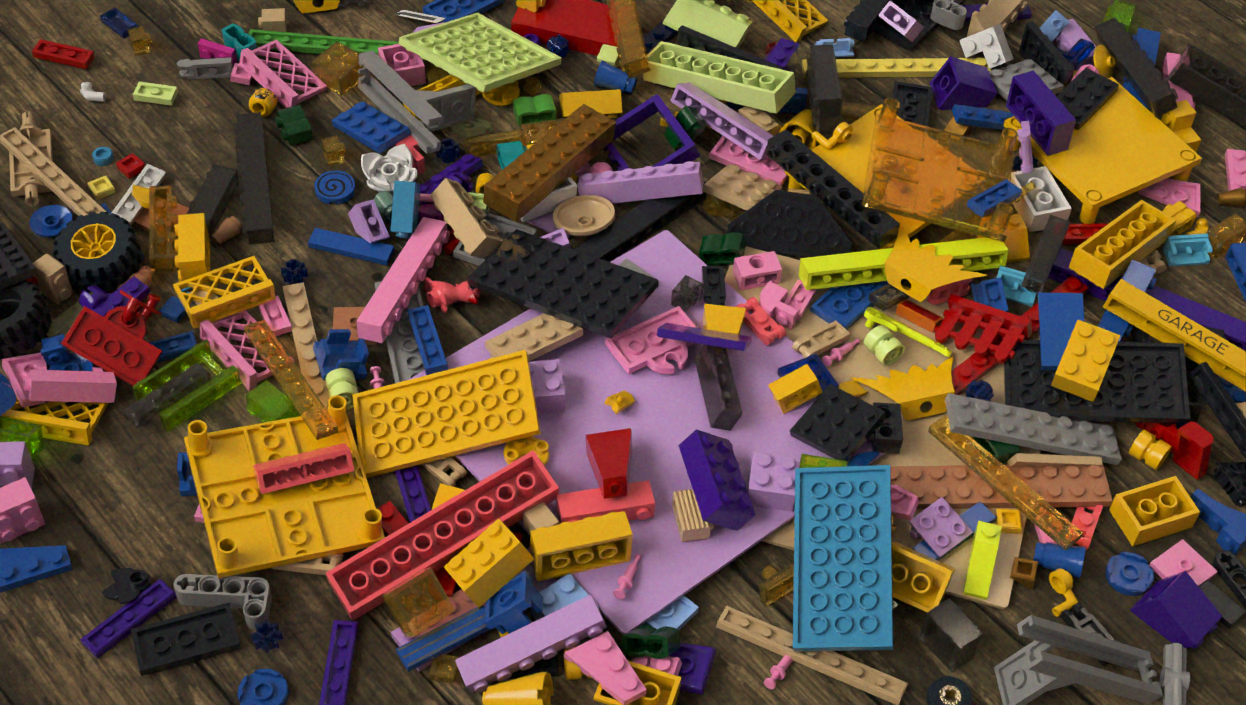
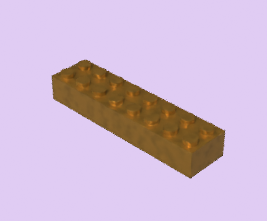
[483,104,616,222]

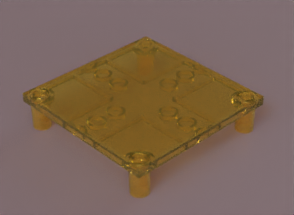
[861,98,1018,242]

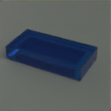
[100,7,139,39]

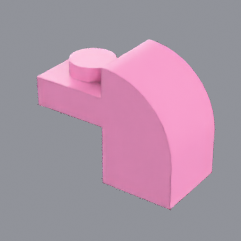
[759,281,798,330]

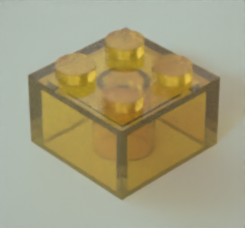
[311,41,364,95]
[381,568,455,638]

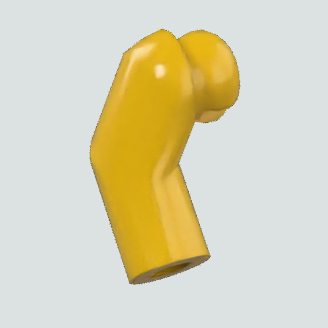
[1185,218,1209,235]

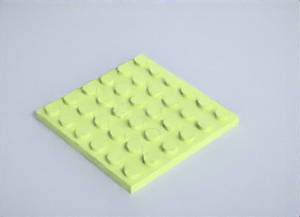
[399,13,562,92]

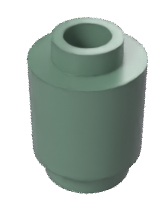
[374,191,393,221]

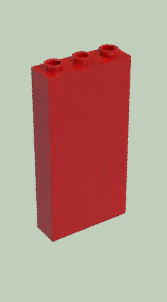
[511,0,637,56]

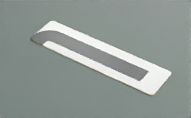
[394,10,446,23]

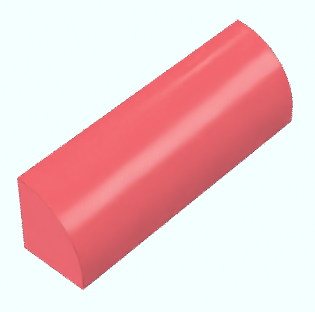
[253,443,354,494]

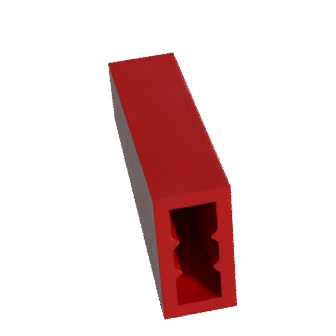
[585,428,632,499]

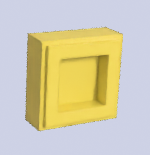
[87,175,116,200]

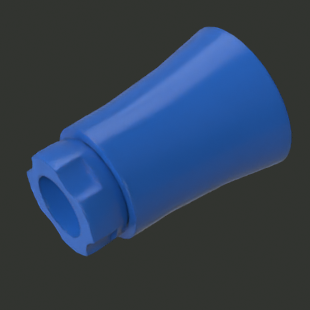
[594,60,638,94]
[1033,542,1086,579]

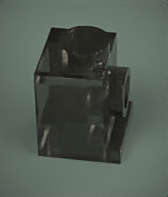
[671,275,704,312]

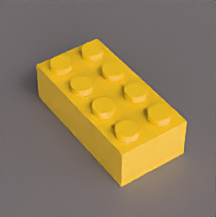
[530,511,633,581]

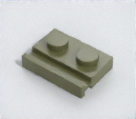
[451,117,494,140]

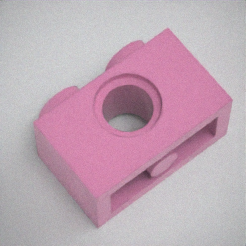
[733,251,782,290]

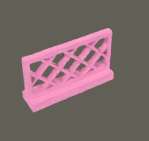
[239,40,327,108]
[200,310,294,391]

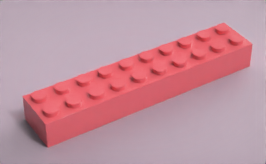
[325,450,559,621]

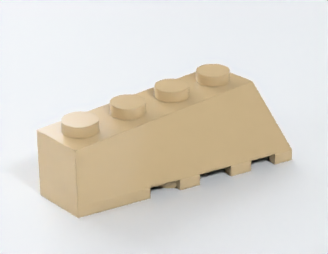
[967,0,1028,37]
[430,178,506,258]

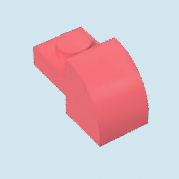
[396,135,425,175]

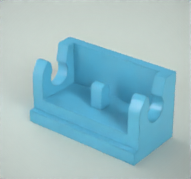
[1163,234,1213,266]
[997,266,1041,307]

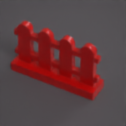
[933,294,1032,364]

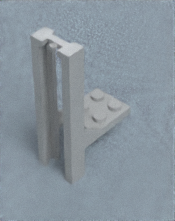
[358,50,476,154]
[994,615,1163,705]

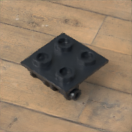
[1213,462,1246,507]

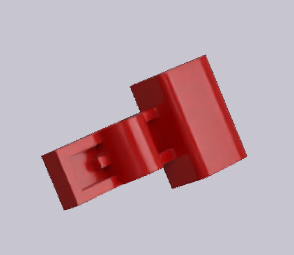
[1133,422,1214,480]

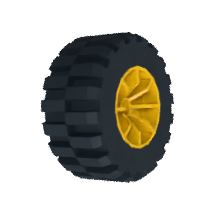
[53,211,142,293]

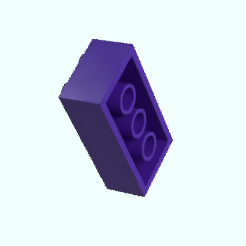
[1006,70,1076,156]
[678,429,756,531]

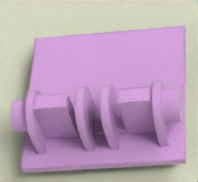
[908,497,973,558]

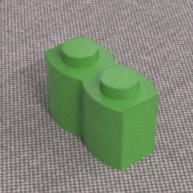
[513,94,557,127]

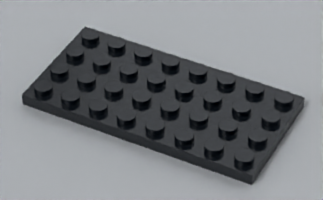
[467,229,659,339]
[1004,340,1190,423]

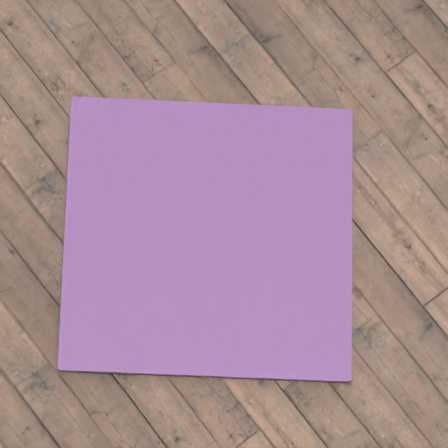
[409,230,886,635]

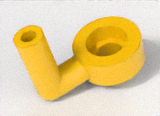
[812,122,853,149]
[1049,568,1078,617]

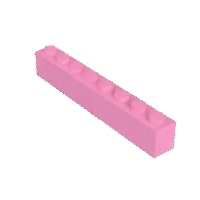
[356,217,450,343]

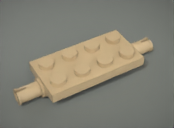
[9,111,53,206]
[485,313,583,362]

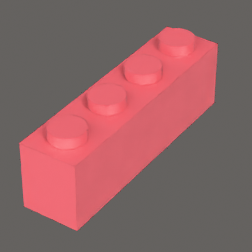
[556,480,655,524]

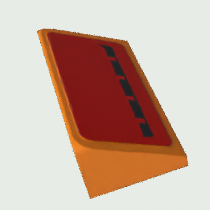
[895,299,943,333]

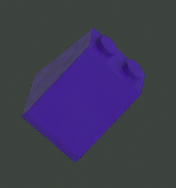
[764,38,799,76]
[929,56,997,110]
[1130,571,1222,649]

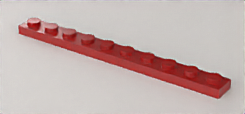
[951,275,1089,395]

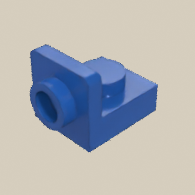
[41,334,70,366]

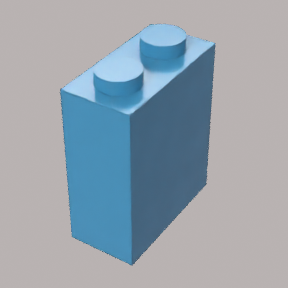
[391,181,421,239]

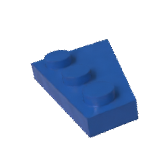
[0,545,73,593]

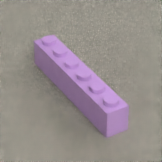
[670,82,773,160]
[577,161,704,203]
[455,594,607,693]

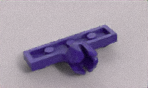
[419,154,483,205]
[68,276,150,331]

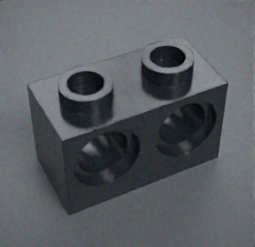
[868,402,903,454]

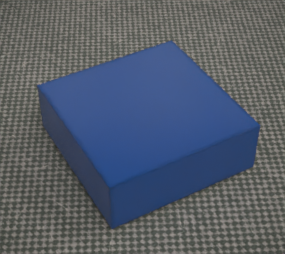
[159,296,187,323]

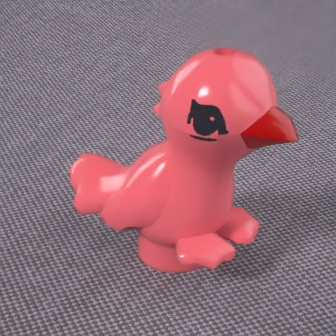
[424,277,481,313]

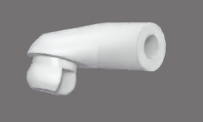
[80,82,106,102]

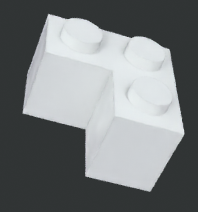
[959,24,1013,69]

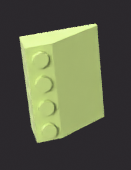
[662,0,753,48]

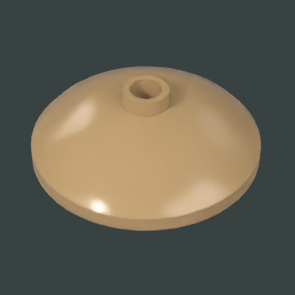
[553,195,615,236]

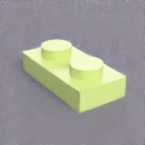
[133,82,178,106]

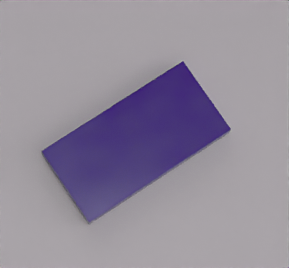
[657,323,752,351]

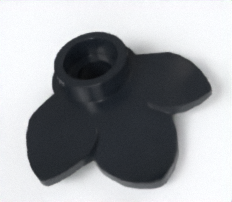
[102,568,151,604]

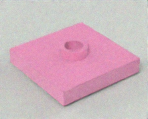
[1149,539,1218,587]

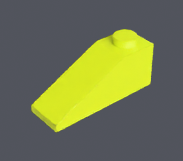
[963,521,1002,600]

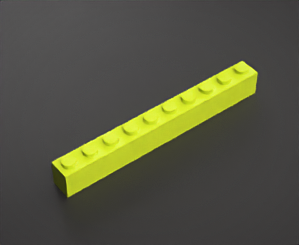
[798,236,1009,290]

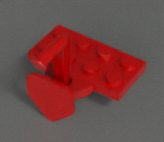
[61,290,163,390]

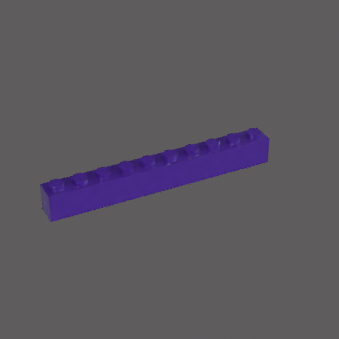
[1042,246,1246,351]

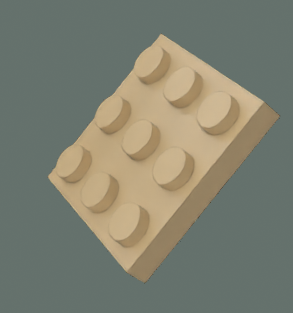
[703,164,782,210]

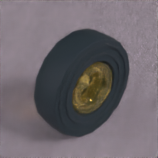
[926,676,972,705]

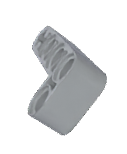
[930,0,967,30]
[173,574,272,631]

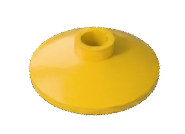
[1093,45,1115,78]

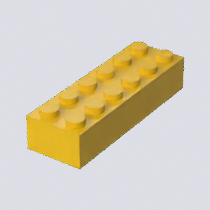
[1068,200,1176,289]

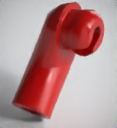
[443,227,460,255]

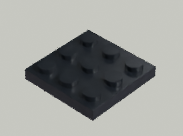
[789,384,886,465]

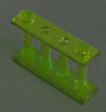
[132,339,241,432]

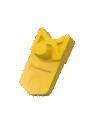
[604,390,635,414]

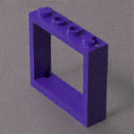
[603,94,700,171]

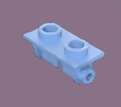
[1040,10,1070,42]
[814,38,854,58]

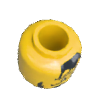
[248,88,278,117]

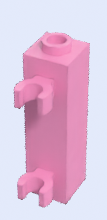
[24,366,117,403]

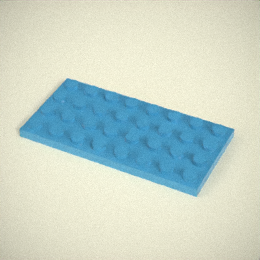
[793,465,893,651]

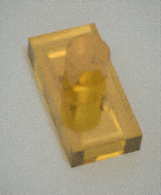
[759,563,794,606]

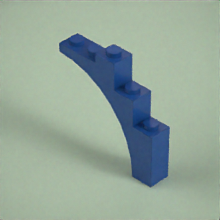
[1191,489,1246,555]

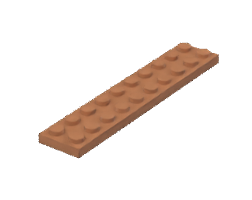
[890,464,1113,509]

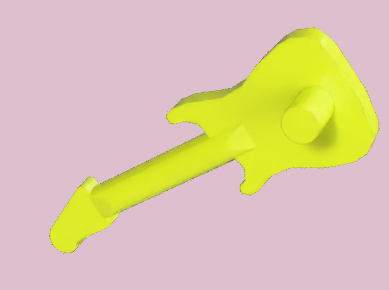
[864,307,952,357]

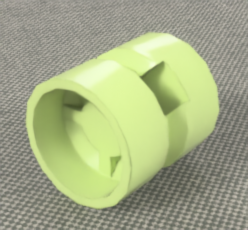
[864,325,905,366]
[325,368,358,410]

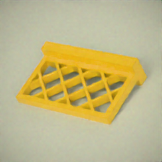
[751,0,828,43]
[173,256,276,329]
[0,396,109,446]

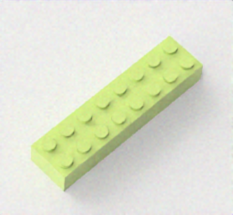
[641,41,796,114]

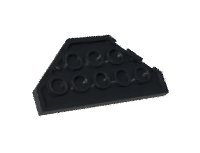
[727,189,852,258]

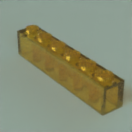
[606,0,651,78]

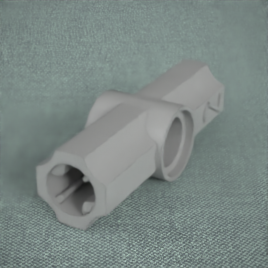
[1159,643,1190,705]

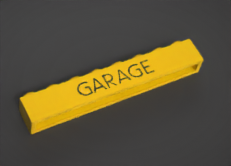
[1103,279,1246,392]

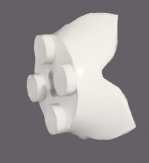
[361,144,418,195]

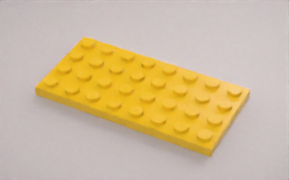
[352,350,541,478]

